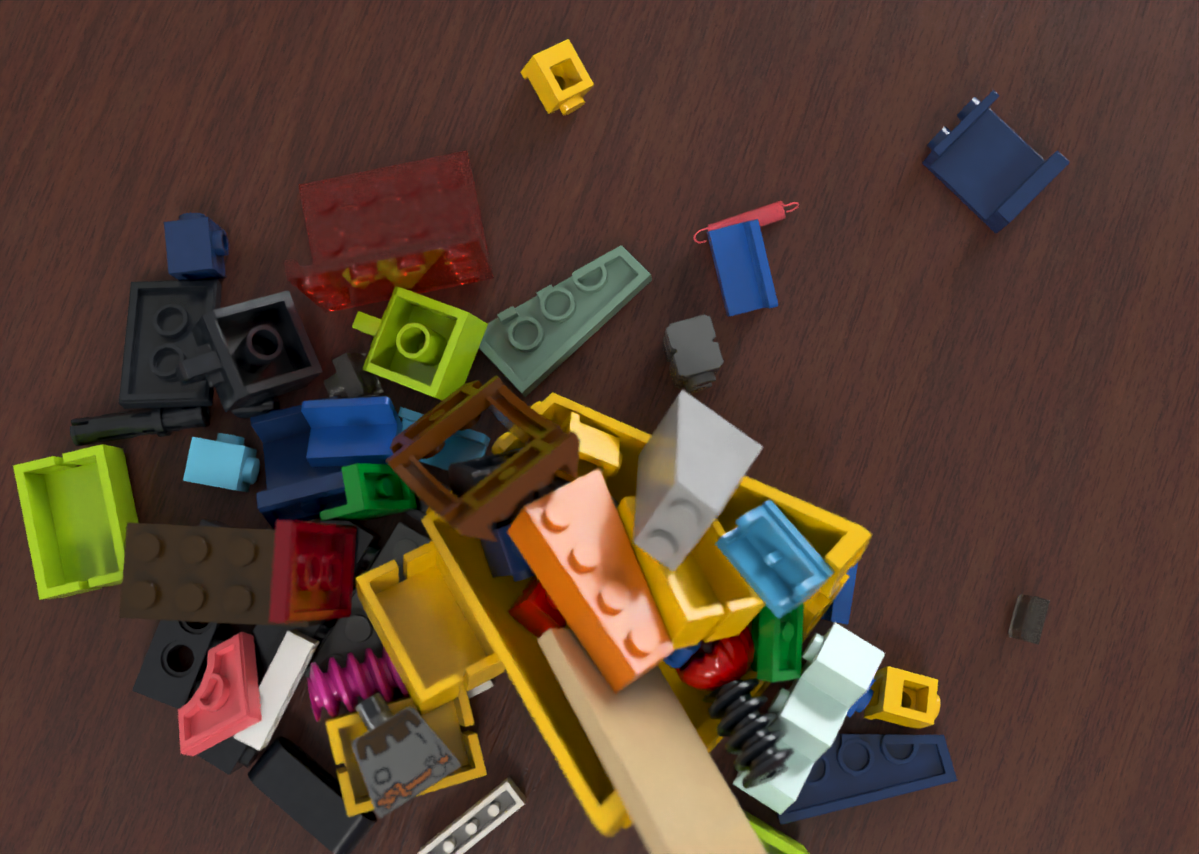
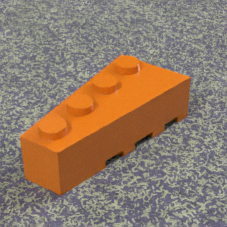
[507,468,675,694]

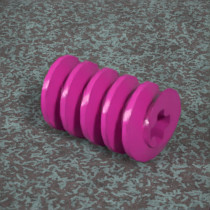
[307,646,409,722]

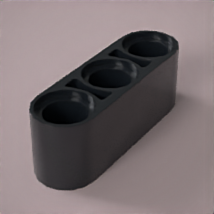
[248,736,377,854]

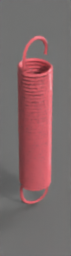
[694,200,799,243]

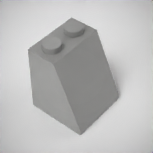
[633,390,763,572]

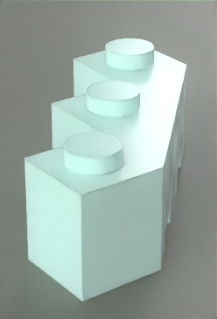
[733,623,885,815]

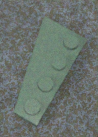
[479,245,652,397]

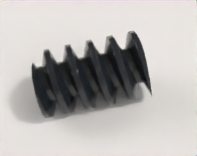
[702,678,795,789]

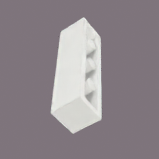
[233,629,320,751]
[417,776,527,854]

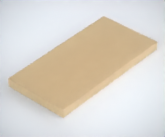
[537,628,767,854]

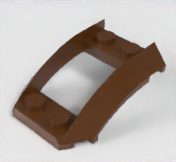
[386,376,580,542]

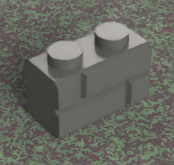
[662,314,724,393]

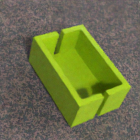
[13,444,139,600]

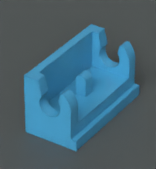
[716,499,835,619]

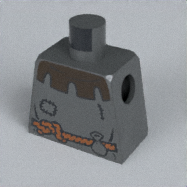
[351,692,461,818]

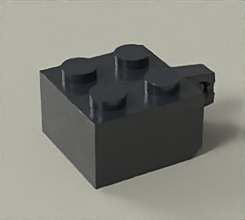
[175,290,323,412]

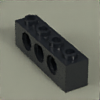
[132,519,234,709]

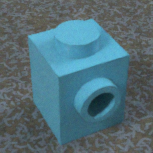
[183,433,260,492]

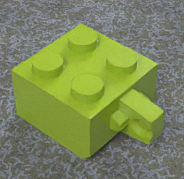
[352,286,488,401]

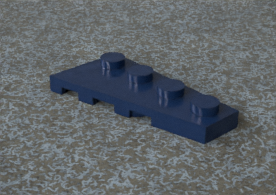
[776,734,957,825]

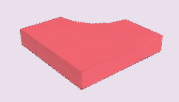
[178,632,262,756]

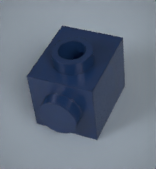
[164,213,229,280]
[479,521,535,582]

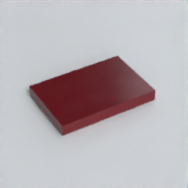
[269,520,357,623]

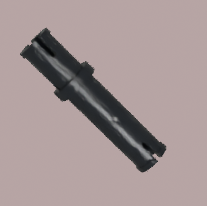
[70,406,211,446]

